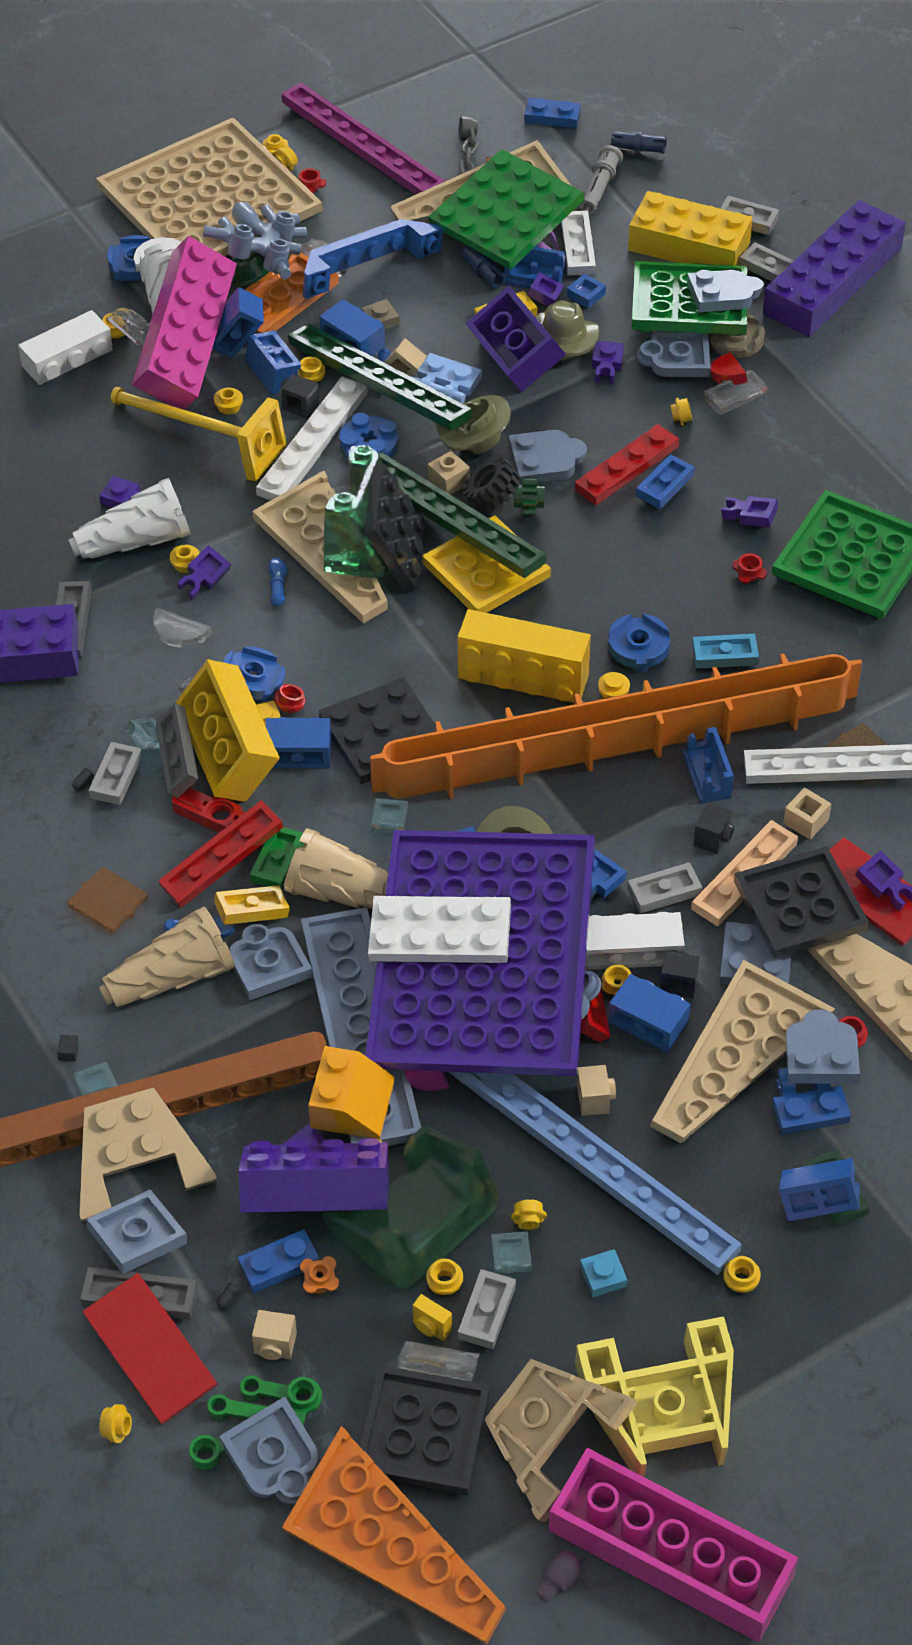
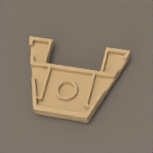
[80,1087,217,1222]
[484,1359,638,1523]

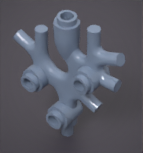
[203,202,307,279]

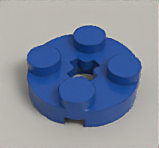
[107,235,151,282]
[339,413,398,465]
[608,614,670,672]
[223,646,285,703]

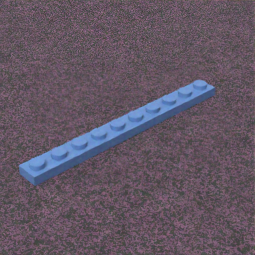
[449,1072,742,1275]

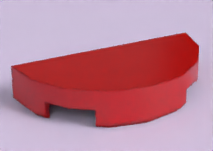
[710,352,748,385]

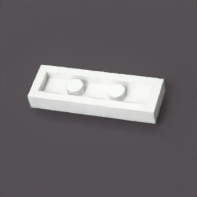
[561,211,596,276]

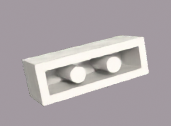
[18,310,113,385]
[585,912,685,970]

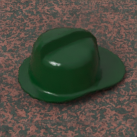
[233,252,290,288]

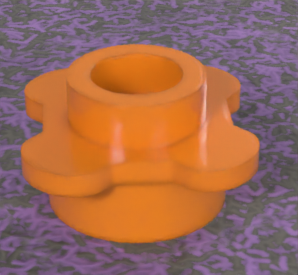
[300,1256,339,1294]

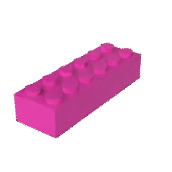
[131,236,237,410]
[549,1448,798,1642]

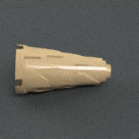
[283,828,388,910]
[98,906,235,1007]

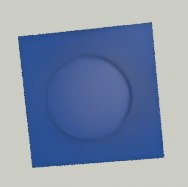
[566,274,606,309]

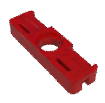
[172,788,259,848]

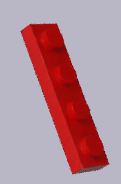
[575,424,679,506]
[158,800,284,908]

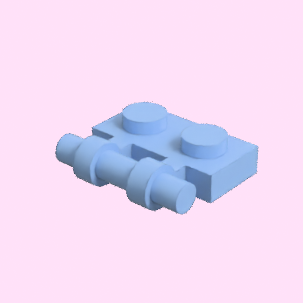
[412,353,482,403]

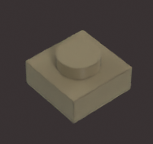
[362,299,400,329]

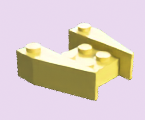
[575,1316,734,1477]

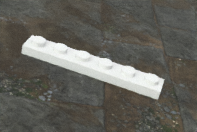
[256,376,368,501]
[744,744,912,784]

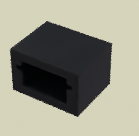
[57,1035,79,1061]

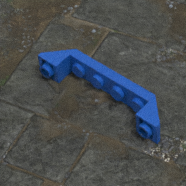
[303,219,443,299]

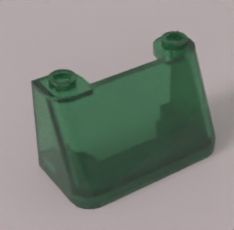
[324,445,388,578]
[322,1125,498,1289]

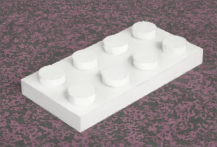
[368,896,511,963]

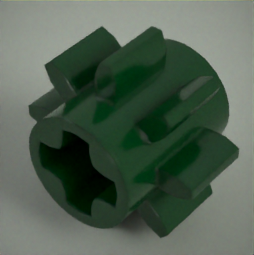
[513,478,545,515]

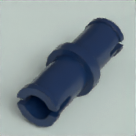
[611,130,667,154]
[461,247,506,289]

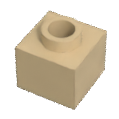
[384,338,427,377]
[428,451,470,495]
[783,787,831,840]
[577,1065,616,1116]
[252,1310,297,1360]

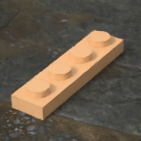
[691,820,798,927]

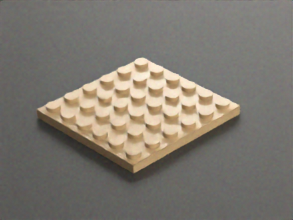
[96,118,323,256]

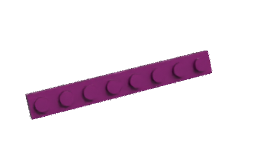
[281,82,445,195]

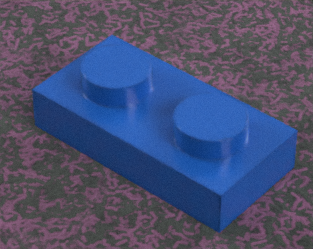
[524,98,581,128]
[636,454,695,509]
[237,1229,320,1294]

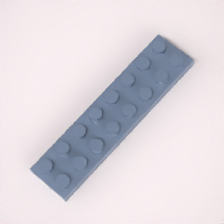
[301,907,422,1146]

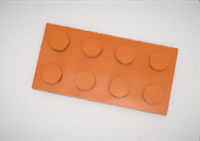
[245,252,339,334]

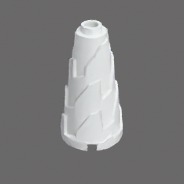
[139,242,178,316]
[69,478,191,559]

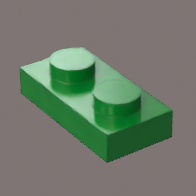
[250,827,304,890]

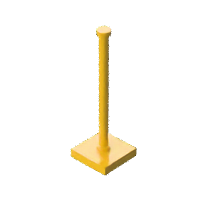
[111,387,287,482]

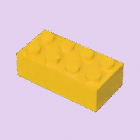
[628,191,753,266]
[458,609,591,703]
[175,659,280,802]

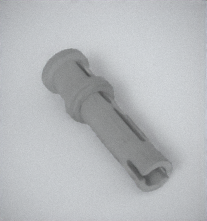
[579,145,623,215]

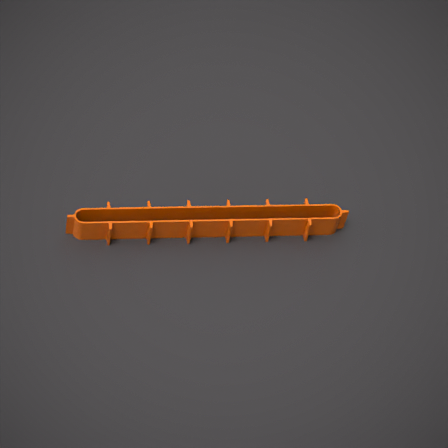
[370,653,862,799]

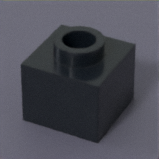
[281,374,319,419]
[693,802,735,854]
[660,951,700,998]

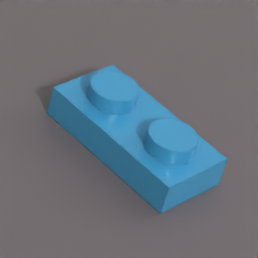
[692,634,759,669]

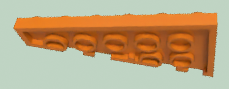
[282,1426,506,1645]

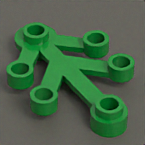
[189,1375,322,1470]

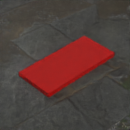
[829,837,912,946]
[82,1273,218,1425]

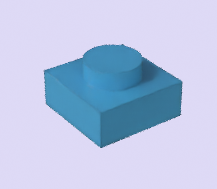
[580,1249,628,1298]

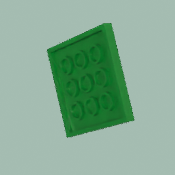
[428,149,585,270]
[631,261,747,336]
[771,489,912,620]

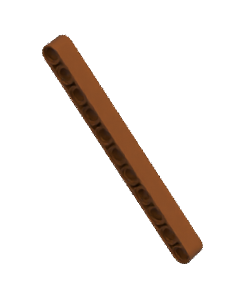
[0,1032,327,1168]

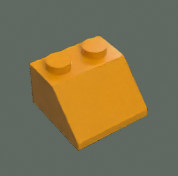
[308,1046,395,1140]

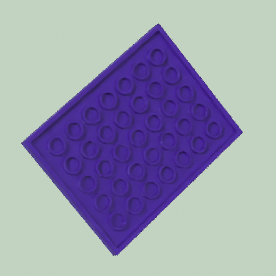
[365,830,595,1076]

